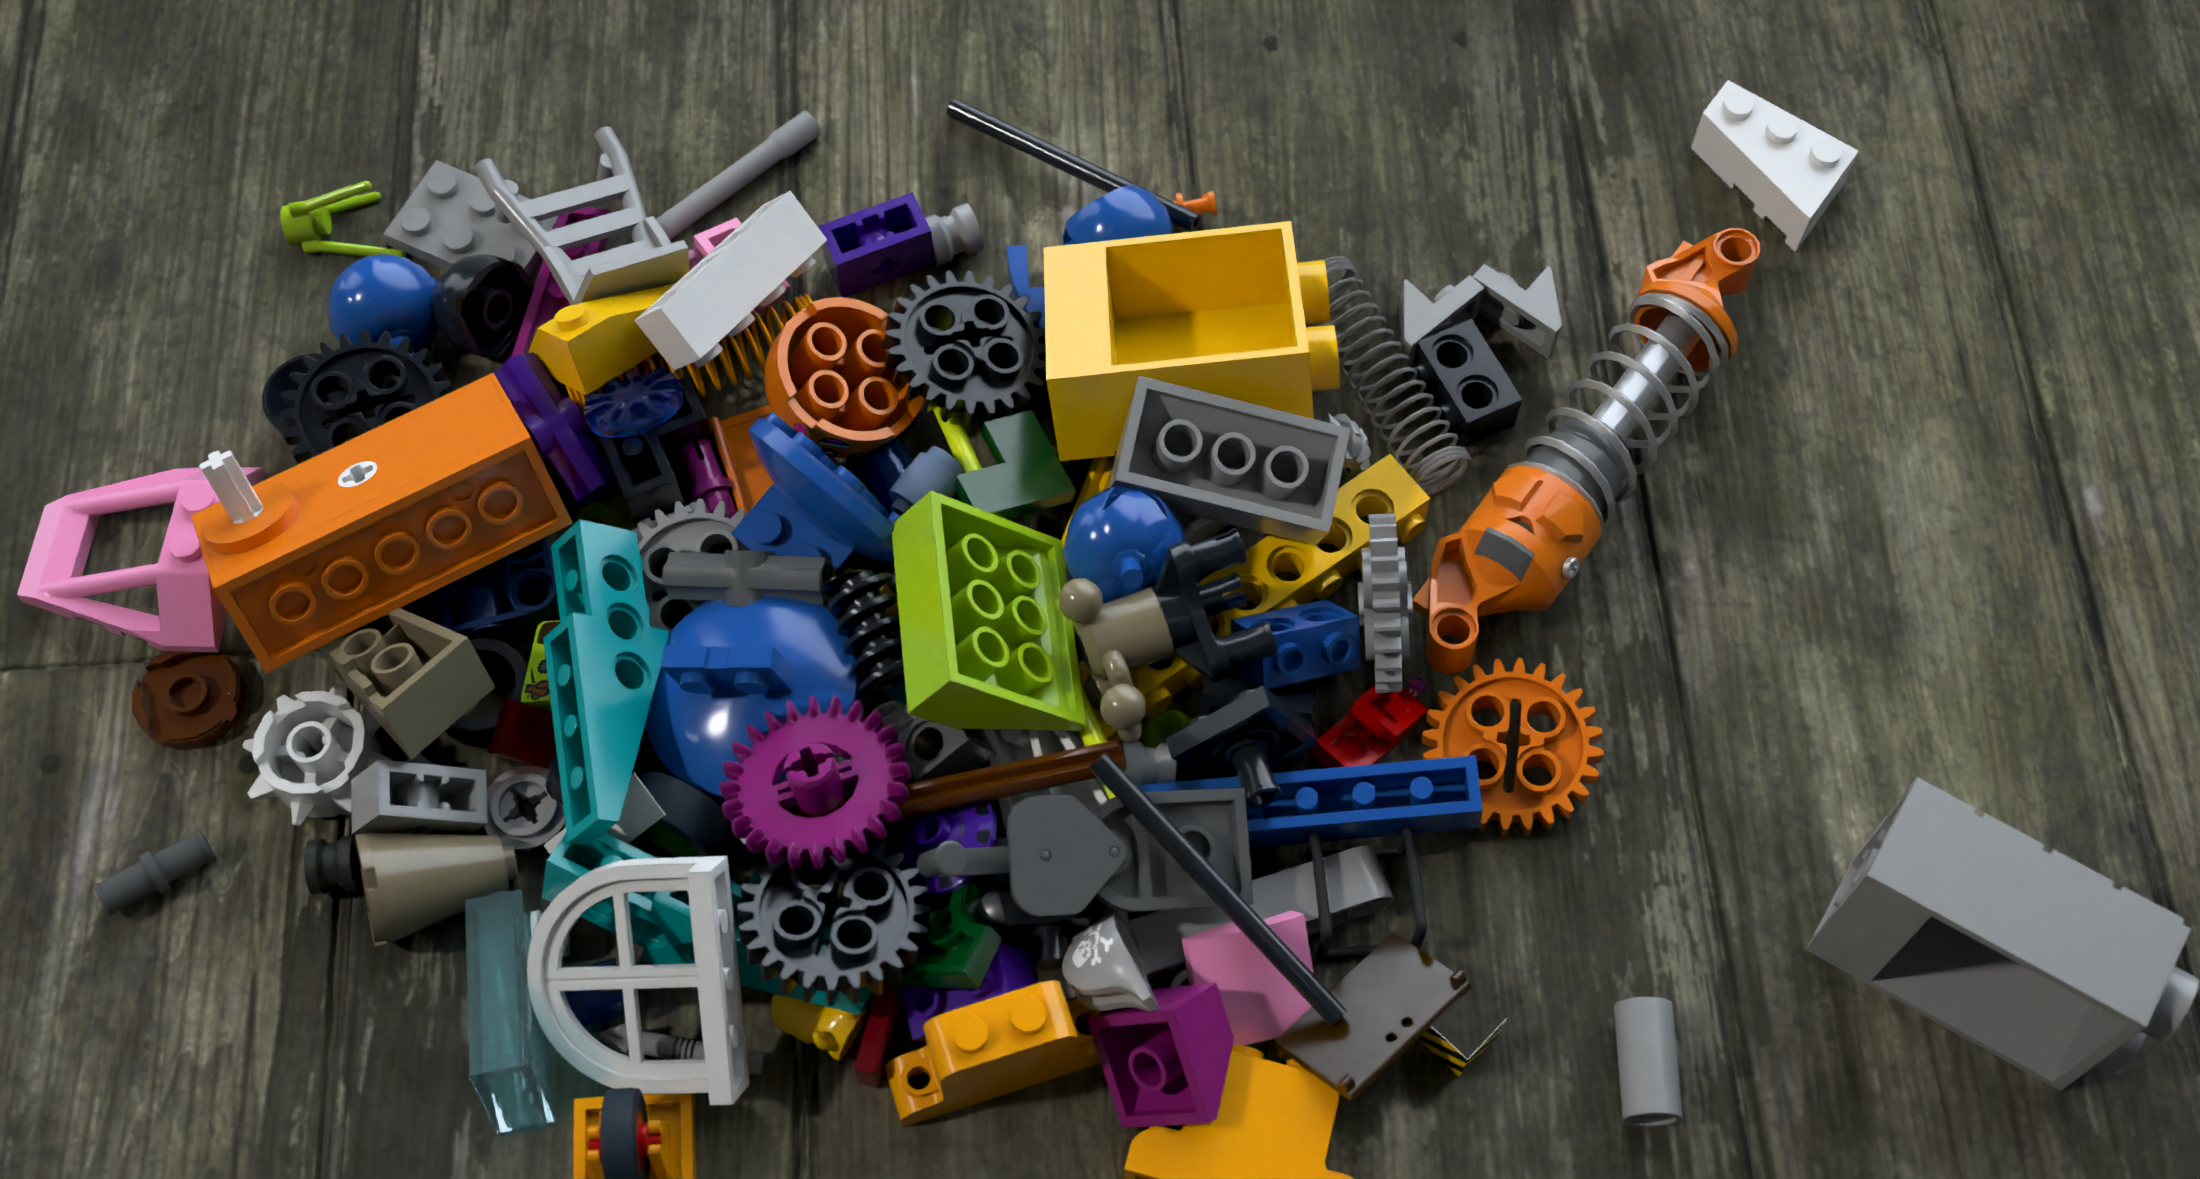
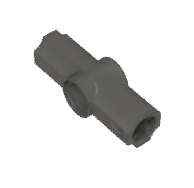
[663,550,836,606]

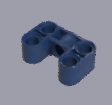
[401,537,560,643]

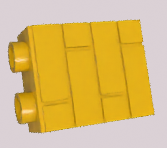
[1044,221,1340,461]

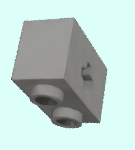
[351,759,488,835]

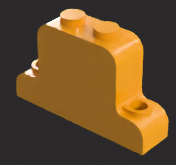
[884,980,1101,1127]
[1124,1045,1355,1179]

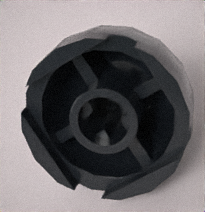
[432,254,534,358]

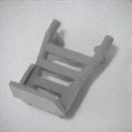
[474,126,690,305]

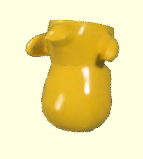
[770,994,868,1061]

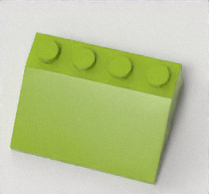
[892,490,1087,731]

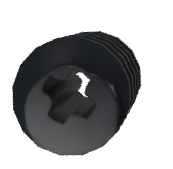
[821,569,905,695]

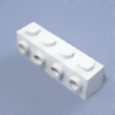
[634,191,827,371]

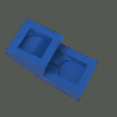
[1006,245,1045,328]

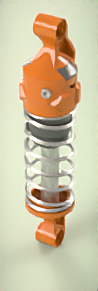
[1412,228,1760,674]

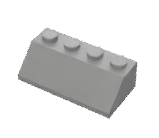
[1109,375,1351,545]

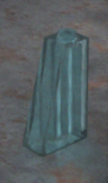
[465,889,557,1137]

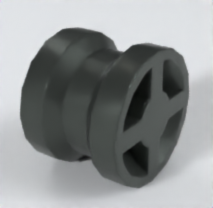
[304,835,363,895]

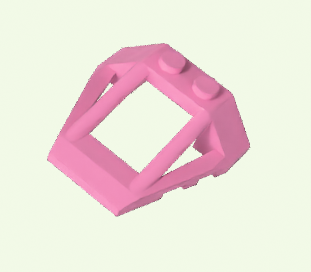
[17,467,265,652]

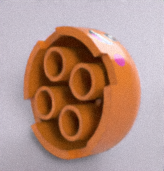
[764,297,924,458]

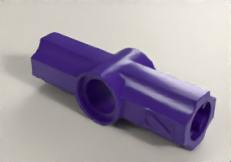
[494,352,617,508]

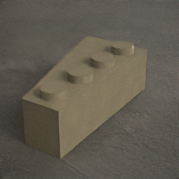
[318,608,495,760]

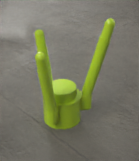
[280,181,406,258]

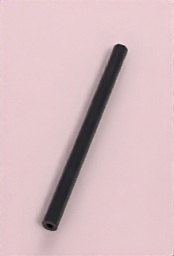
[946,98,1201,232]
[1089,752,1347,1026]

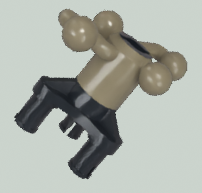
[1058,528,1278,743]

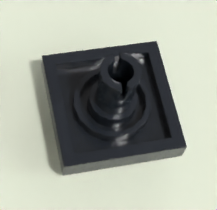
[1165,686,1318,808]

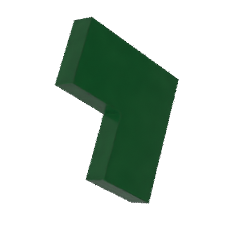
[954,410,1076,519]

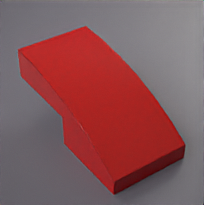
[1309,685,1429,768]

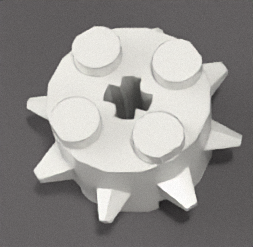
[243,684,393,826]

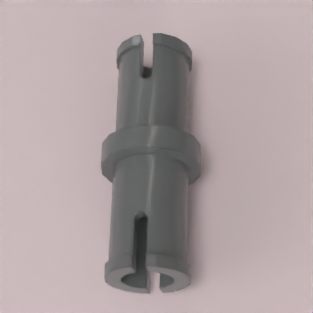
[93,829,217,916]

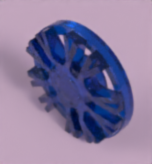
[583,367,684,438]

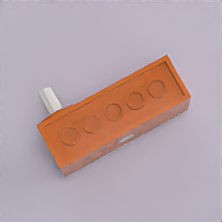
[191,372,573,673]

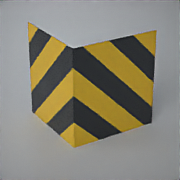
[1418,1018,1507,1077]

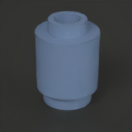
[888,446,965,516]

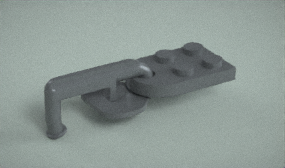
[917,788,1254,916]

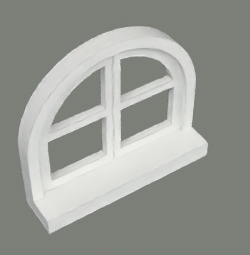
[527,856,750,1105]

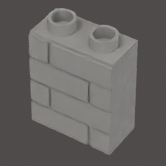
[1805,777,2199,1091]

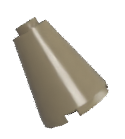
[355,832,518,946]

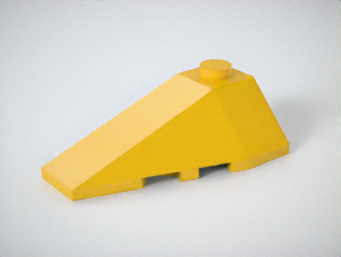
[528,283,676,395]

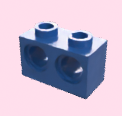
[1230,599,1361,689]

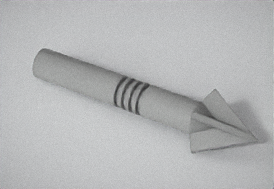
[595,1023,766,1076]

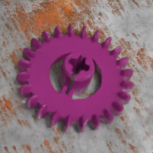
[719,695,912,869]

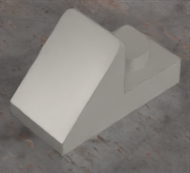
[1473,264,1562,358]
[1399,275,1484,367]

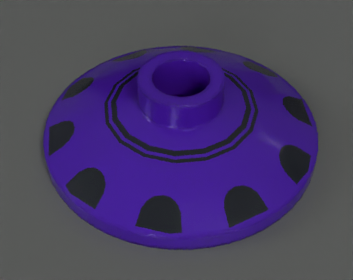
[900,801,997,896]

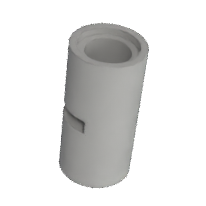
[1614,997,1683,1127]

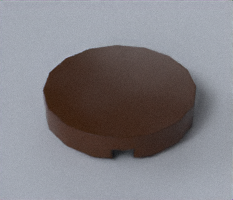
[132,651,246,751]

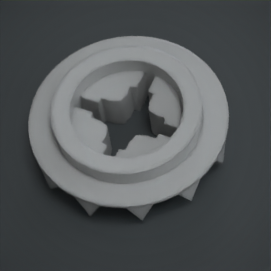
[484,766,566,853]

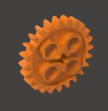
[1422,658,1604,836]

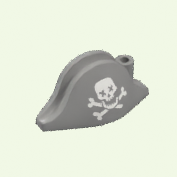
[1062,906,1159,1012]

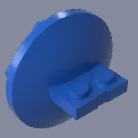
[731,412,900,577]
[645,596,862,801]

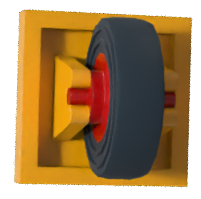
[573,1087,697,1179]

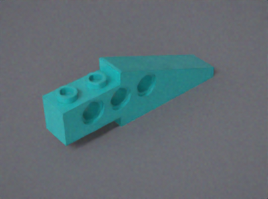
[543,519,669,845]
[542,832,872,1015]

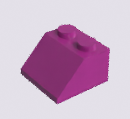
[1086,983,1234,1128]

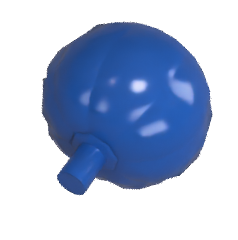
[1062,185,1173,245]
[328,254,438,356]
[1062,486,1185,604]

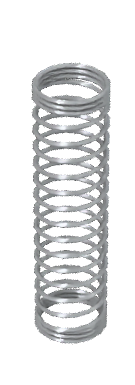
[1313,256,1472,495]

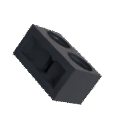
[1410,319,1522,447]

